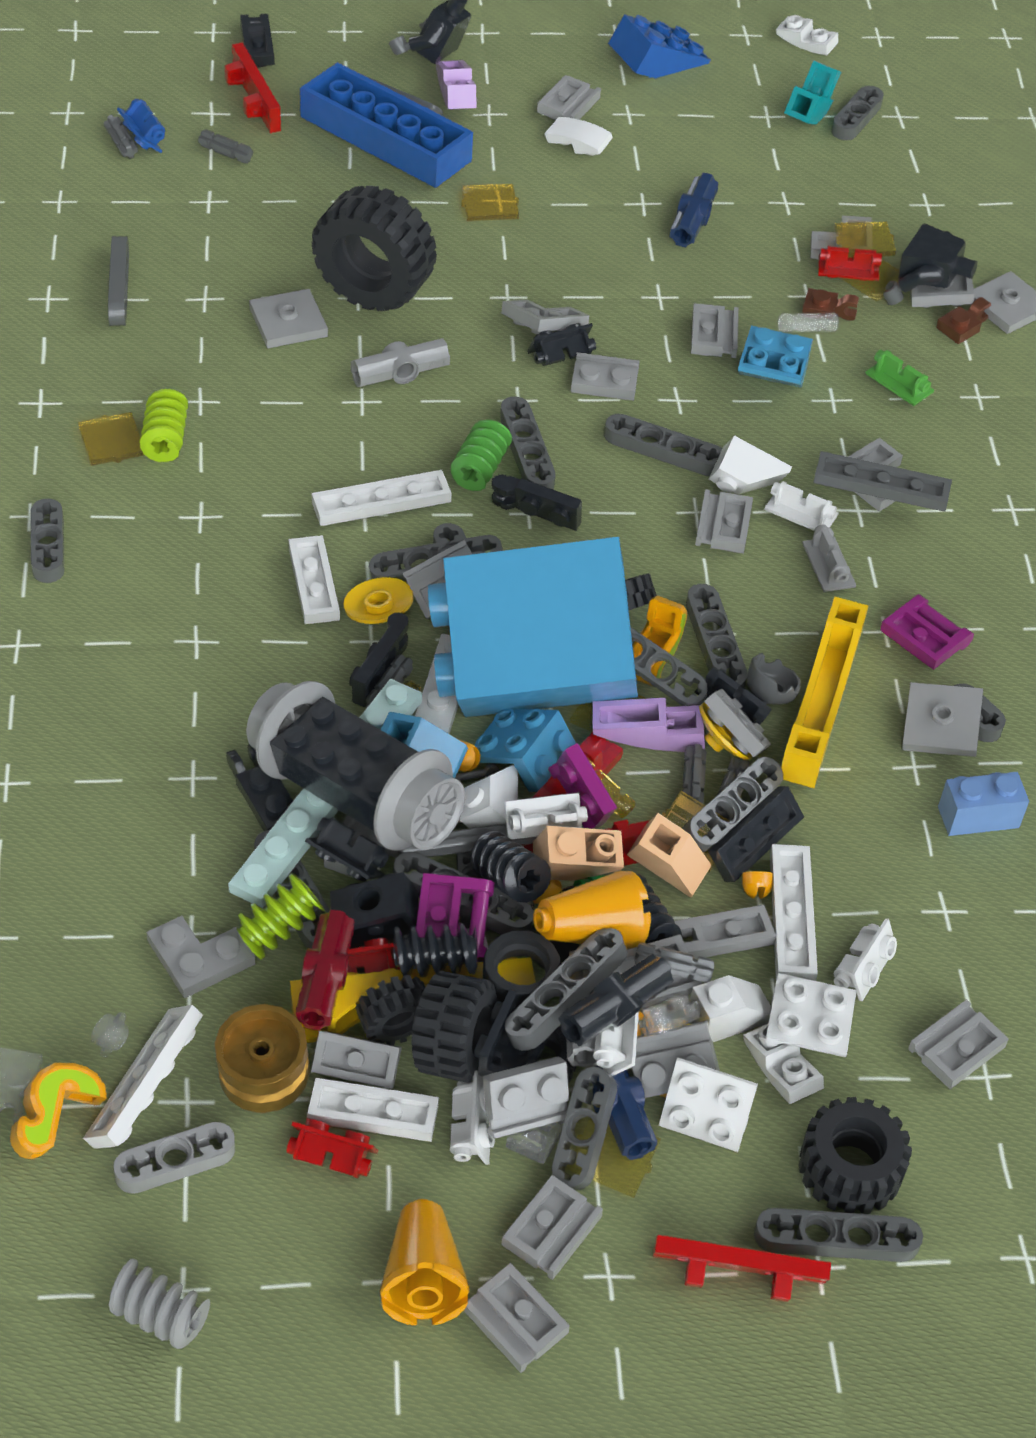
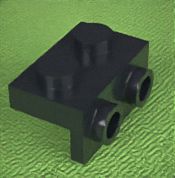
[474,989,550,1077]

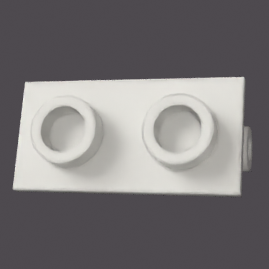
[764,481,839,531]
[504,793,588,839]
[834,919,897,1001]
[593,1012,639,1076]
[450,1071,495,1165]

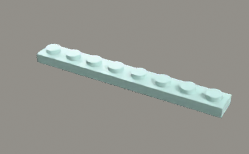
[228,679,422,908]

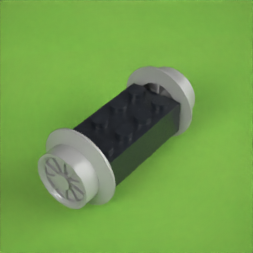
[246,681,465,850]

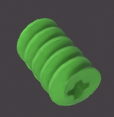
[450,419,512,491]

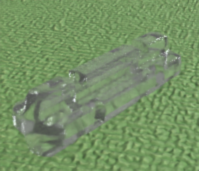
[778,313,839,332]

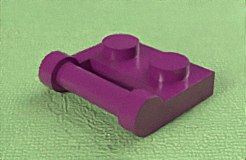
[880,594,974,670]
[548,743,617,829]
[416,873,495,962]

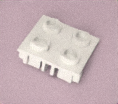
[766,973,857,1057]
[659,1057,758,1152]

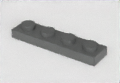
[813,451,952,512]

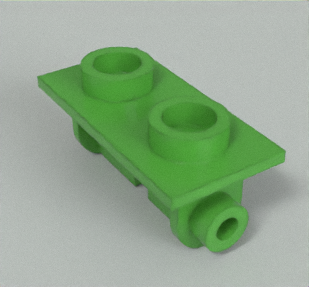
[865,349,934,406]

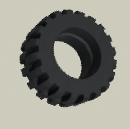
[311,186,437,311]

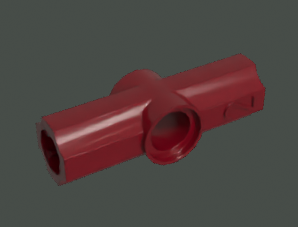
[295,910,354,1030]

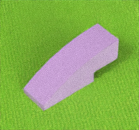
[436,60,477,109]
[593,698,705,752]

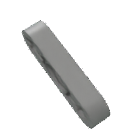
[113,1122,235,1194]

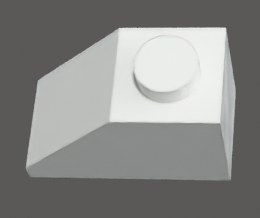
[708,436,792,495]
[459,765,518,829]
[687,975,771,1042]

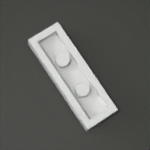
[289,535,340,625]
[307,1078,439,1142]

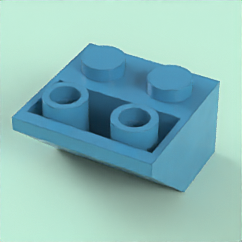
[738,326,813,388]
[381,712,468,778]

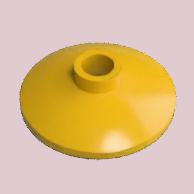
[343,577,414,624]
[699,702,753,760]

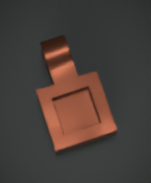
[802,288,859,322]
[936,297,991,345]

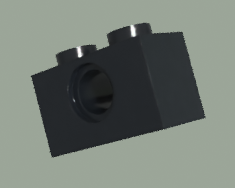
[330,872,419,949]

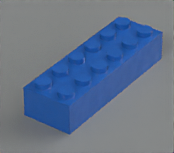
[300,62,473,188]

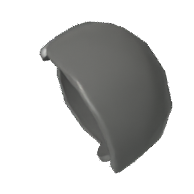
[747,653,800,705]

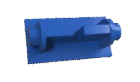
[117,99,165,153]

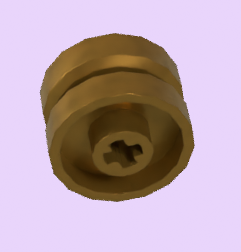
[214,1004,310,1113]

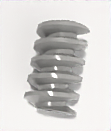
[109,1258,210,1349]

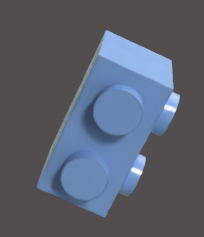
[938,772,1029,836]

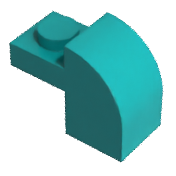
[784,60,841,125]

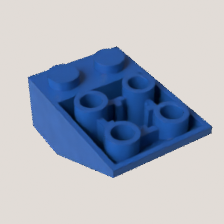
[608,14,711,78]

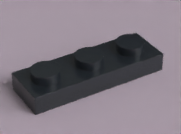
[708,786,804,882]

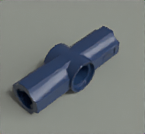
[670,173,719,247]
[592,1066,658,1160]

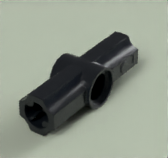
[558,954,674,1047]

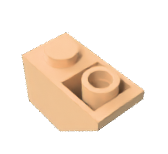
[627,813,711,898]
[533,826,624,881]

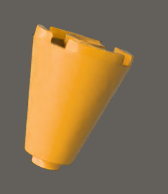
[533,871,651,950]
[380,1199,469,1326]

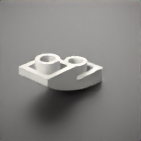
[776,15,838,55]
[545,117,613,156]
[743,1023,824,1104]

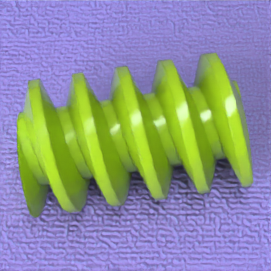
[140,389,188,462]
[237,874,325,960]

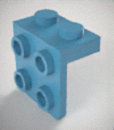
[474,708,576,792]

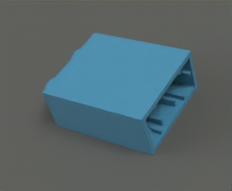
[428,537,638,717]

